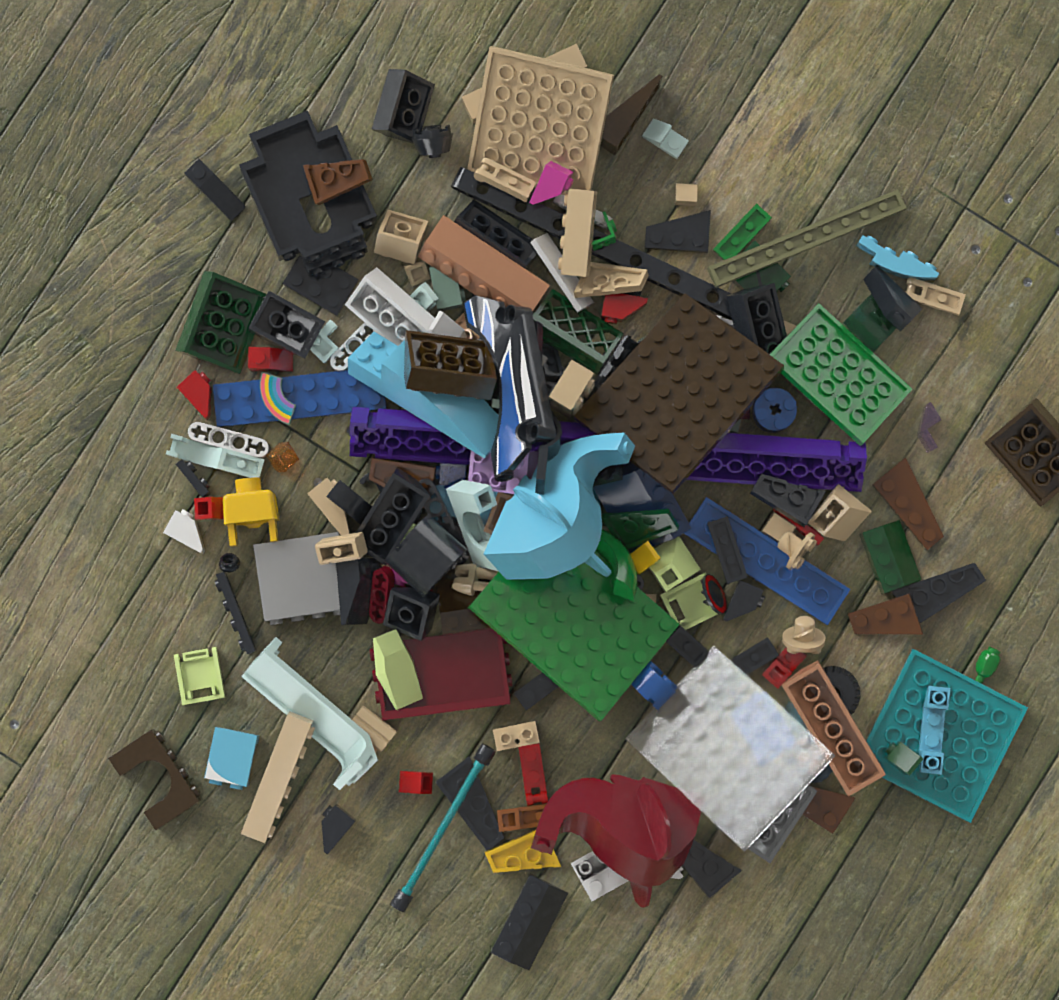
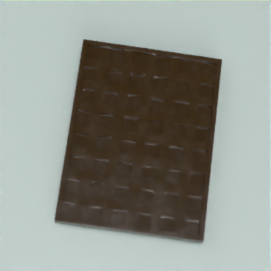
[574,293,784,494]

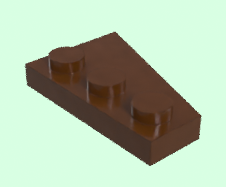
[848,593,923,635]

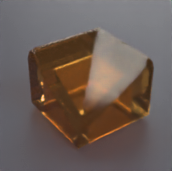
[266,442,299,472]

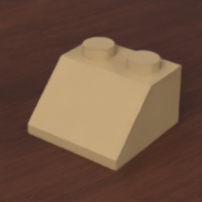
[374,210,428,264]

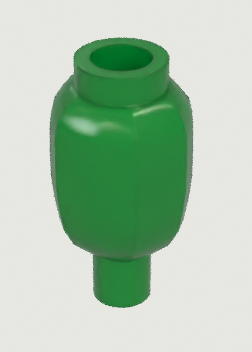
[975,646,1001,684]

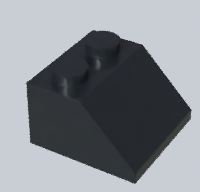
[383,587,440,641]

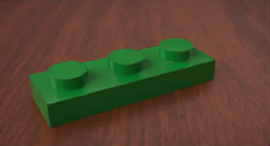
[713,203,772,260]

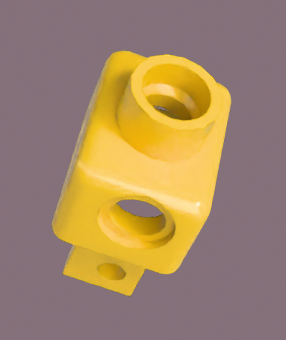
[223,477,280,547]

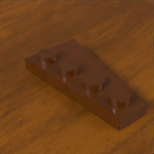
[872,457,944,551]

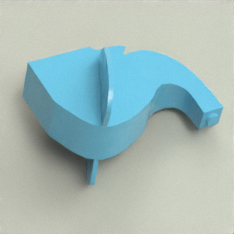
[484,433,635,580]

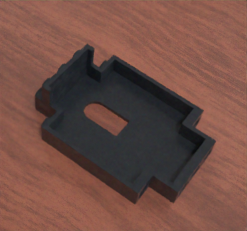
[239,110,377,276]

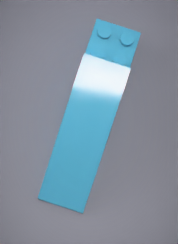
[348,332,499,459]

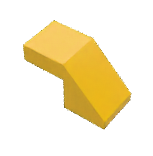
[630,541,661,575]

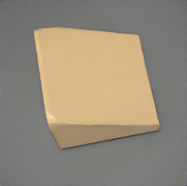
[402,257,431,286]

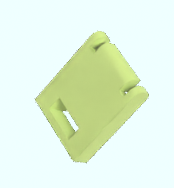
[660,572,717,630]
[174,647,226,705]

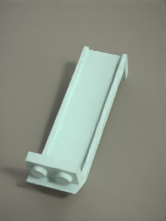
[241,637,378,790]

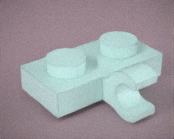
[310,320,339,364]

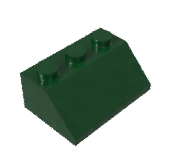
[859,520,922,594]

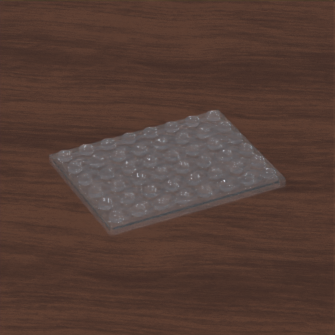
[625,646,835,852]

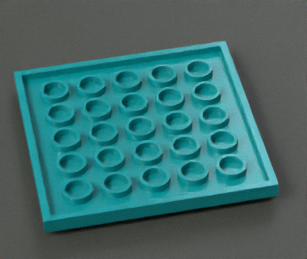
[866,649,1028,823]

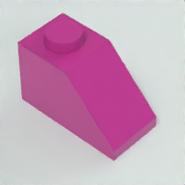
[529,161,574,204]

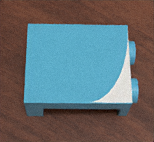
[204,727,259,790]

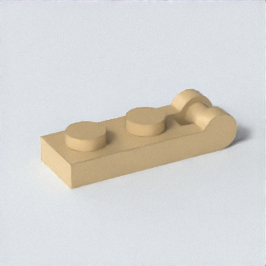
[474,158,537,202]
[905,278,966,316]

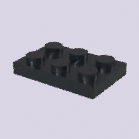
[282,255,359,317]

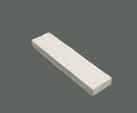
[530,233,594,313]

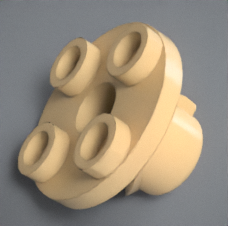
[778,531,817,570]
[782,616,826,654]

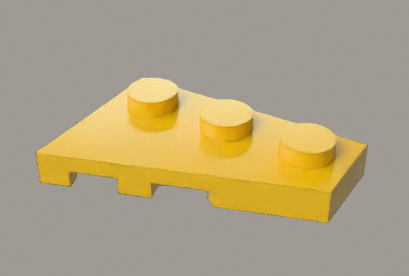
[485,830,561,873]

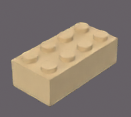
[549,360,595,419]

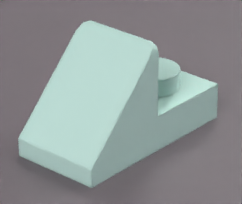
[642,118,689,159]
[410,282,439,312]

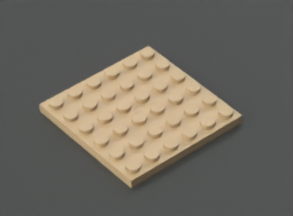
[467,46,614,195]

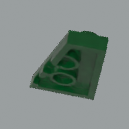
[601,509,679,549]

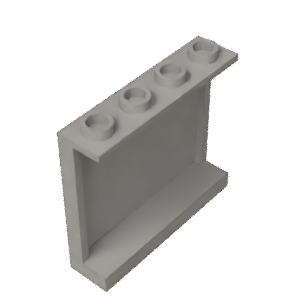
[253,532,340,625]

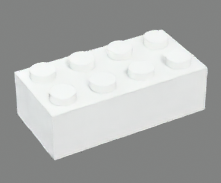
[345,267,435,346]

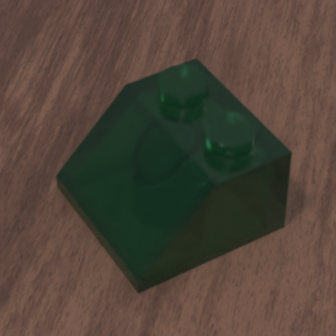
[843,294,897,352]

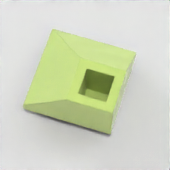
[649,536,701,592]

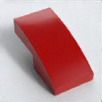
[762,647,807,689]

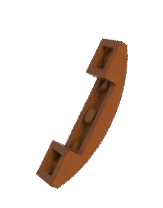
[497,804,546,832]

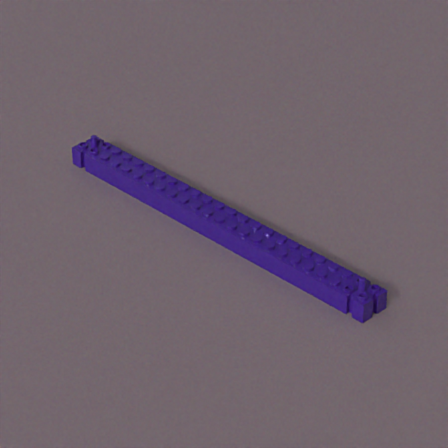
[350,407,867,492]

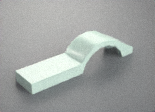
[166,434,264,478]

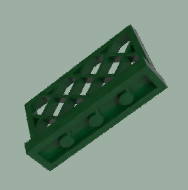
[533,289,624,374]

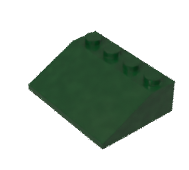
[175,271,267,374]

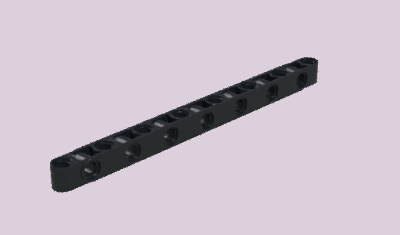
[451,167,732,320]

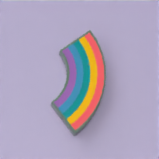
[260,372,296,426]

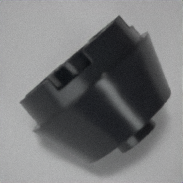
[411,125,453,158]

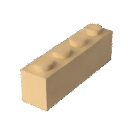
[558,189,597,277]

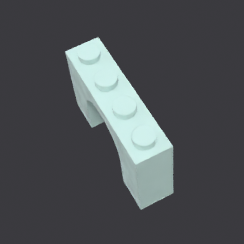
[446,480,498,571]

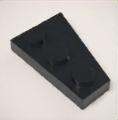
[750,474,825,527]
[682,840,742,898]

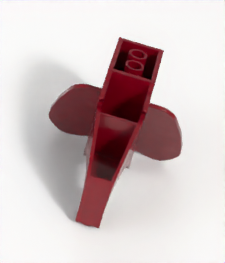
[531,774,705,908]

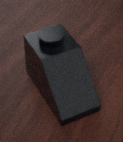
[722,580,765,622]
[321,804,356,855]

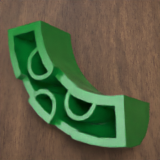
[595,529,637,601]

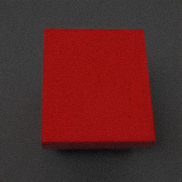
[194,497,224,520]
[399,771,433,794]

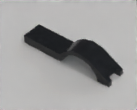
[535,410,562,494]

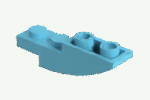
[856,235,939,281]

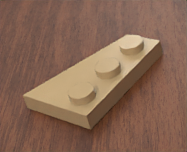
[574,262,649,298]

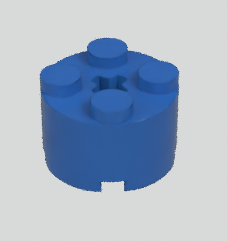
[752,388,797,433]
[631,660,678,710]

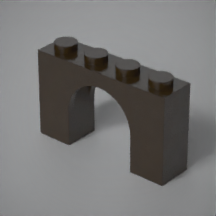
[108,729,201,830]

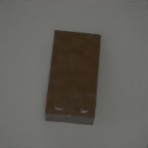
[600,74,663,155]

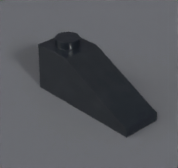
[184,159,246,222]
[863,265,923,332]

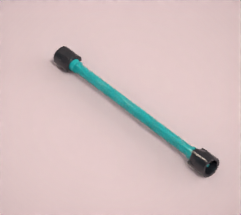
[390,743,497,913]

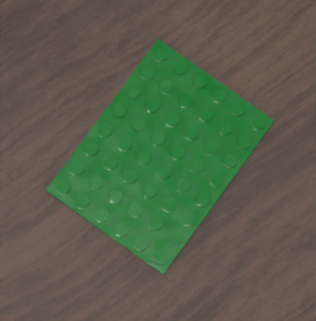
[468,551,679,722]

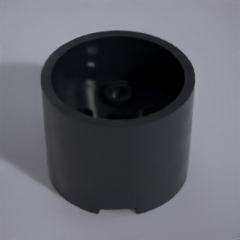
[385,515,467,597]

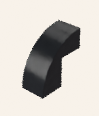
[326,480,372,525]

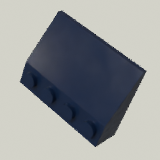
[593,462,691,554]

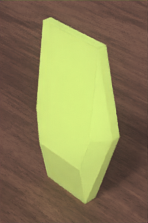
[373,629,423,710]

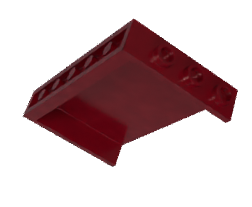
[370,629,513,720]

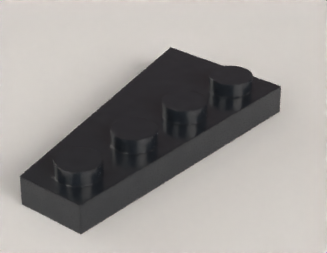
[890,563,986,623]
[435,756,504,851]

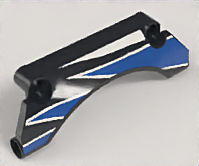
[463,295,556,482]

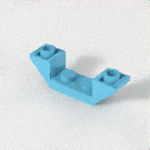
[919,686,950,775]

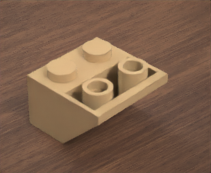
[808,484,872,541]

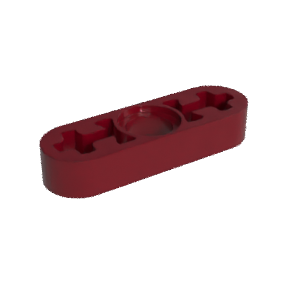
[369,566,395,624]

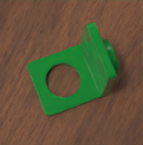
[591,211,617,251]

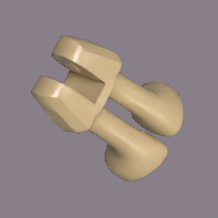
[452,564,498,596]

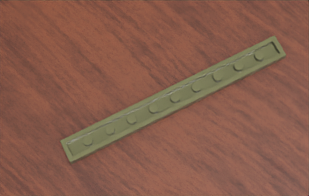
[707,189,906,288]

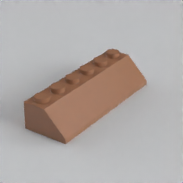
[418,215,550,314]
[782,660,886,797]

